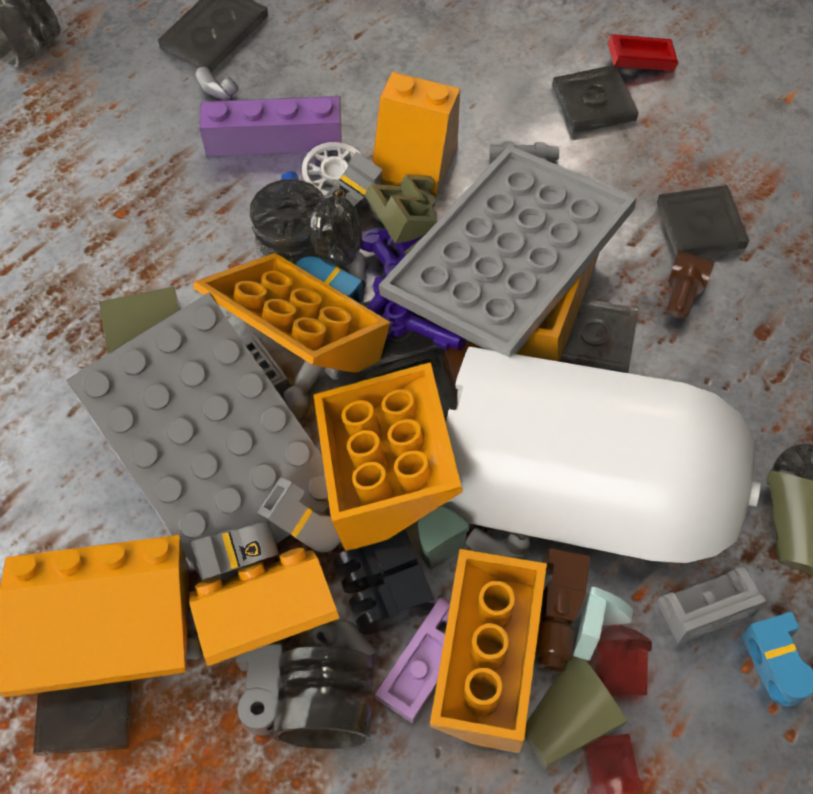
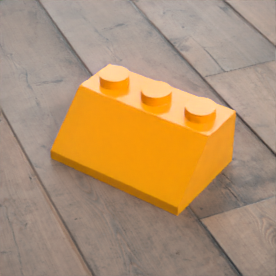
[189,548,340,667]

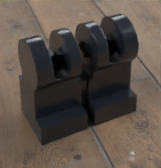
[333,529,435,635]

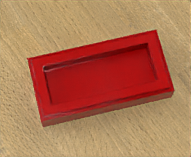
[607,34,679,71]

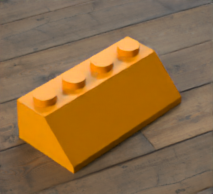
[430,549,547,753]

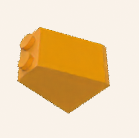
[372,72,460,198]

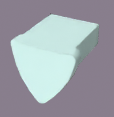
[573,587,633,661]

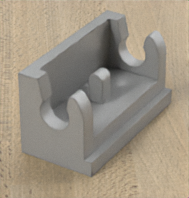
[656,566,766,644]

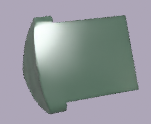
[418,506,469,570]

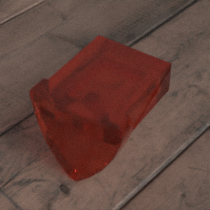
[597,625,652,696]
[584,733,644,794]

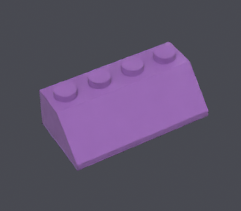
[199,96,342,156]

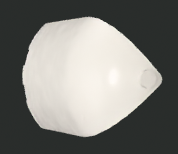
[441,347,761,563]

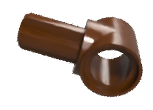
[667,250,715,319]

